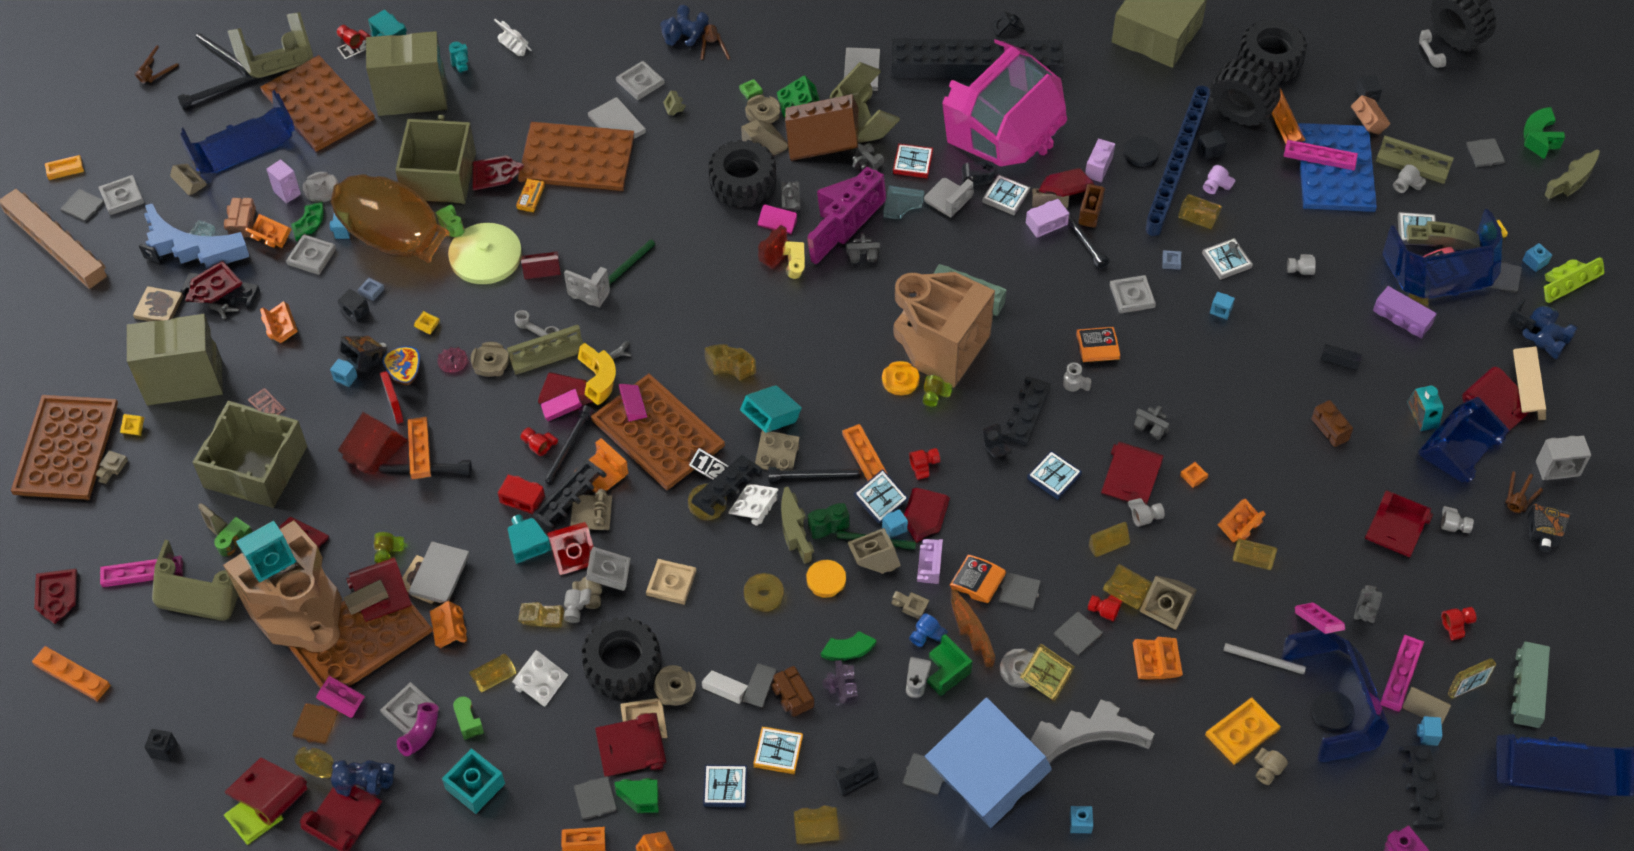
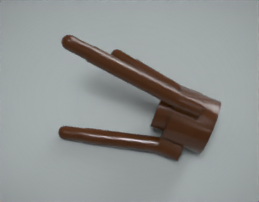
[700,24,730,60]
[135,45,179,84]
[1505,471,1543,513]

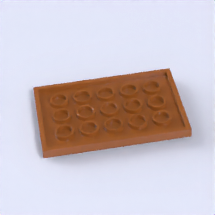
[260,55,375,152]
[518,122,635,191]
[591,373,725,490]
[11,395,118,500]
[288,601,433,689]

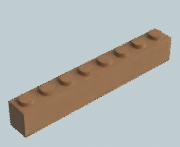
[0,189,107,289]

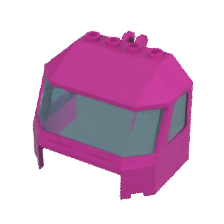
[942,39,1067,166]

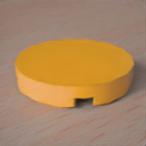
[882,361,920,396]
[806,560,846,598]

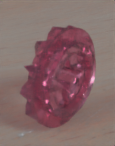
[437,346,468,373]

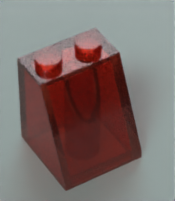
[337,412,408,474]

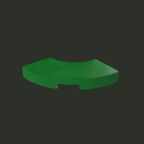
[1523,107,1556,139]
[291,202,324,241]
[821,631,877,662]

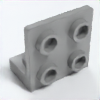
[564,267,610,308]

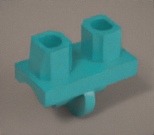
[449,41,468,72]

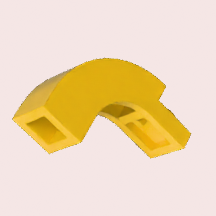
[578,343,616,405]

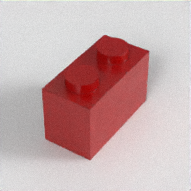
[498,474,545,515]

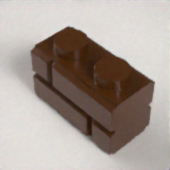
[1078,184,1105,227]
[1311,400,1353,447]
[771,666,814,717]

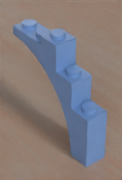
[144,204,249,270]

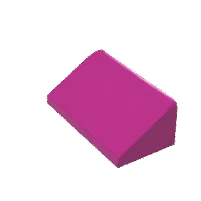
[758,205,797,235]
[619,384,647,422]
[541,389,582,422]
[316,676,365,718]

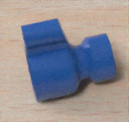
[909,614,948,647]

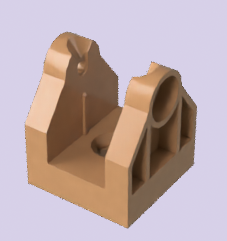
[893,272,995,388]
[223,520,342,652]

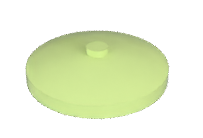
[448,223,522,284]

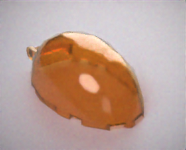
[330,174,450,263]

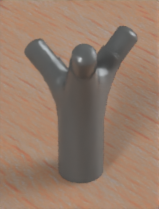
[1224,241,1242,259]
[208,302,239,320]
[609,341,631,359]

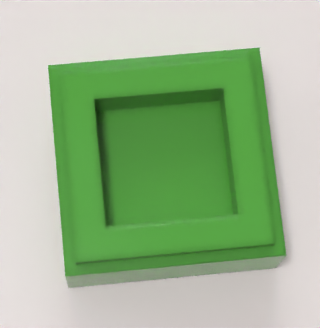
[739,79,763,100]

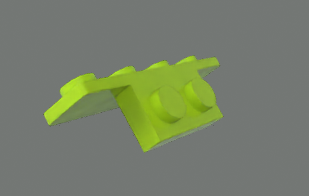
[1544,257,1604,303]

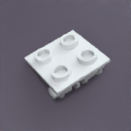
[494,19,532,56]
[728,484,778,526]
[512,650,568,707]

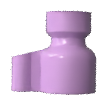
[1203,165,1235,194]

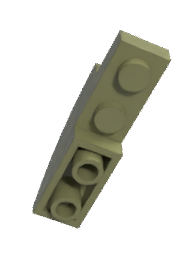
[1545,149,1600,199]
[1406,221,1480,251]
[781,487,814,564]

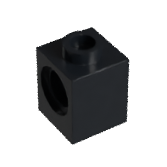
[337,289,369,322]
[144,729,178,762]

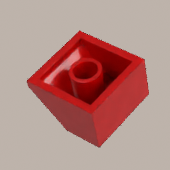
[547,522,594,575]

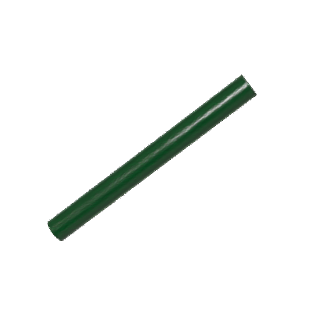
[608,239,655,285]
[837,530,916,550]

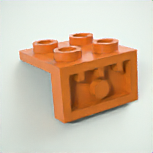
[589,438,629,493]

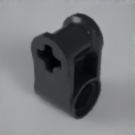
[961,161,996,186]

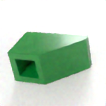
[615,778,659,813]

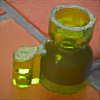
[922,375,952,407]
[373,532,404,563]

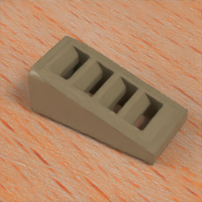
[198,503,228,536]

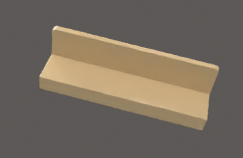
[1513,347,1546,420]

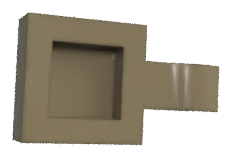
[96,451,128,484]
[891,591,929,619]

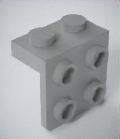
[924,178,974,217]

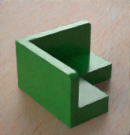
[927,634,973,696]

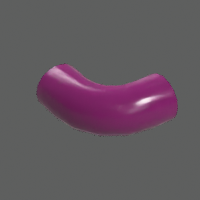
[397,702,439,756]

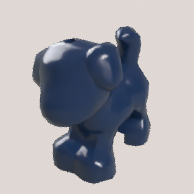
[660,5,709,46]
[1523,306,1578,360]
[331,760,395,797]

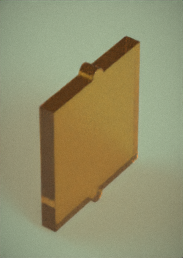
[292,703,338,744]

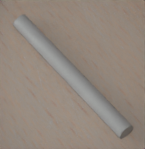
[1223,643,1306,675]

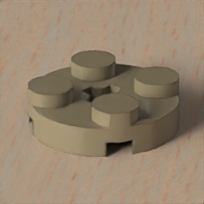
[745,95,780,123]
[471,342,509,377]
[654,665,696,705]

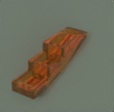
[951,590,995,667]

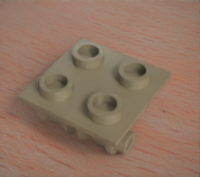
[755,430,800,470]
[570,489,612,530]

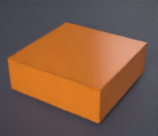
[1180,462,1208,488]

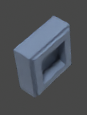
[1162,250,1182,270]
[358,278,385,301]

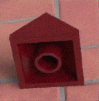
[521,251,561,279]

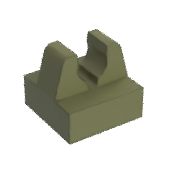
[663,90,686,116]

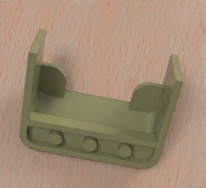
[228,12,313,78]
[830,62,900,143]
[152,539,240,621]

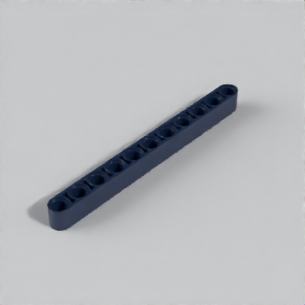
[1145,86,1210,236]

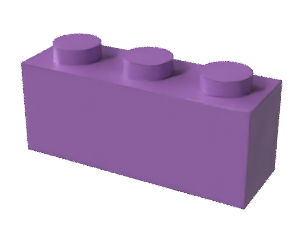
[1373,286,1437,338]

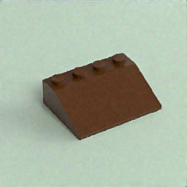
[785,94,859,161]

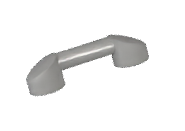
[1419,29,1446,68]
[515,310,559,342]

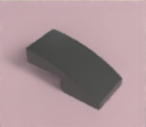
[743,663,777,708]

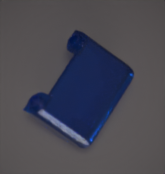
[1418,396,1509,483]

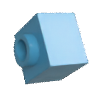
[330,213,351,239]
[1522,243,1552,272]
[1210,292,1235,320]
[330,359,357,387]
[882,509,908,538]
[1417,716,1442,746]
[1069,806,1093,833]

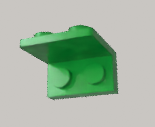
[777,75,820,118]

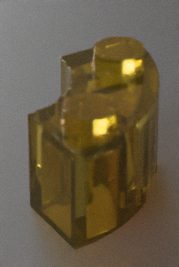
[705,344,756,381]

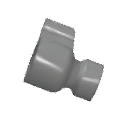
[1393,165,1426,193]
[1287,254,1316,275]
[1063,362,1092,392]
[1128,498,1165,526]
[1441,506,1474,534]
[564,589,591,623]

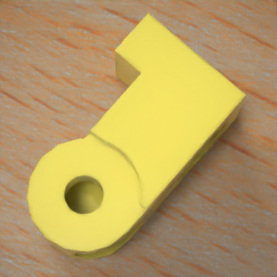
[783,241,805,279]

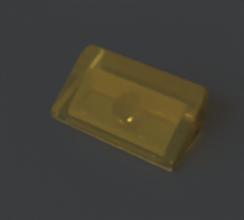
[1089,522,1130,557]
[1233,539,1277,570]
[469,654,516,692]

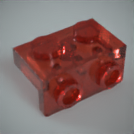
[758,225,790,269]

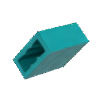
[740,385,802,433]

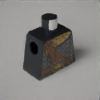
[338,336,387,369]
[1528,503,1572,552]

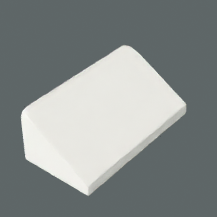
[702,671,748,704]

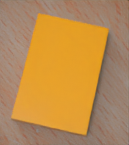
[1205,697,1281,765]

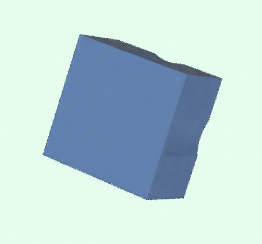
[925,697,1052,828]

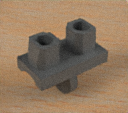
[852,143,884,171]
[781,181,800,213]
[846,233,880,263]
[1134,406,1170,440]
[1354,585,1382,623]

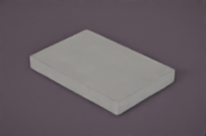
[844,48,880,91]
[588,97,646,139]
[409,542,470,604]

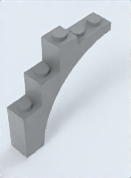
[1030,700,1155,763]

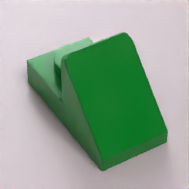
[1524,132,1565,159]

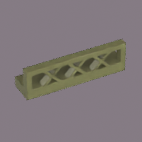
[1376,136,1454,184]
[507,325,584,375]

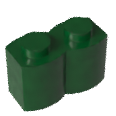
[808,503,850,539]

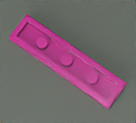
[1284,140,1358,170]
[100,556,183,587]
[1295,602,1345,634]
[1380,635,1424,712]

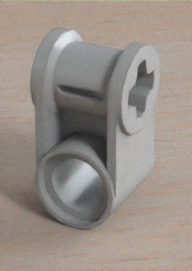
[906,657,931,698]

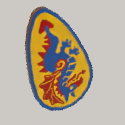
[382,346,420,385]

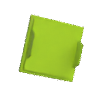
[224,802,283,845]

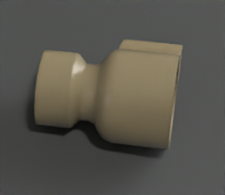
[572,577,602,609]
[1255,748,1288,785]

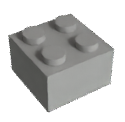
[1536,435,1591,480]

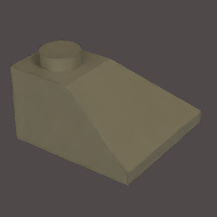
[741,119,789,156]
[847,528,901,573]
[1140,575,1197,630]

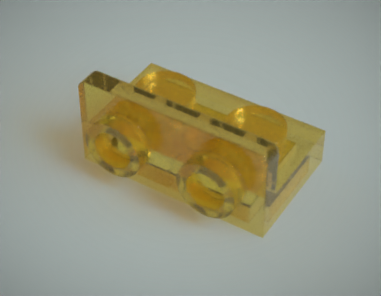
[1178,194,1222,229]
[1103,564,1152,610]
[794,806,839,844]

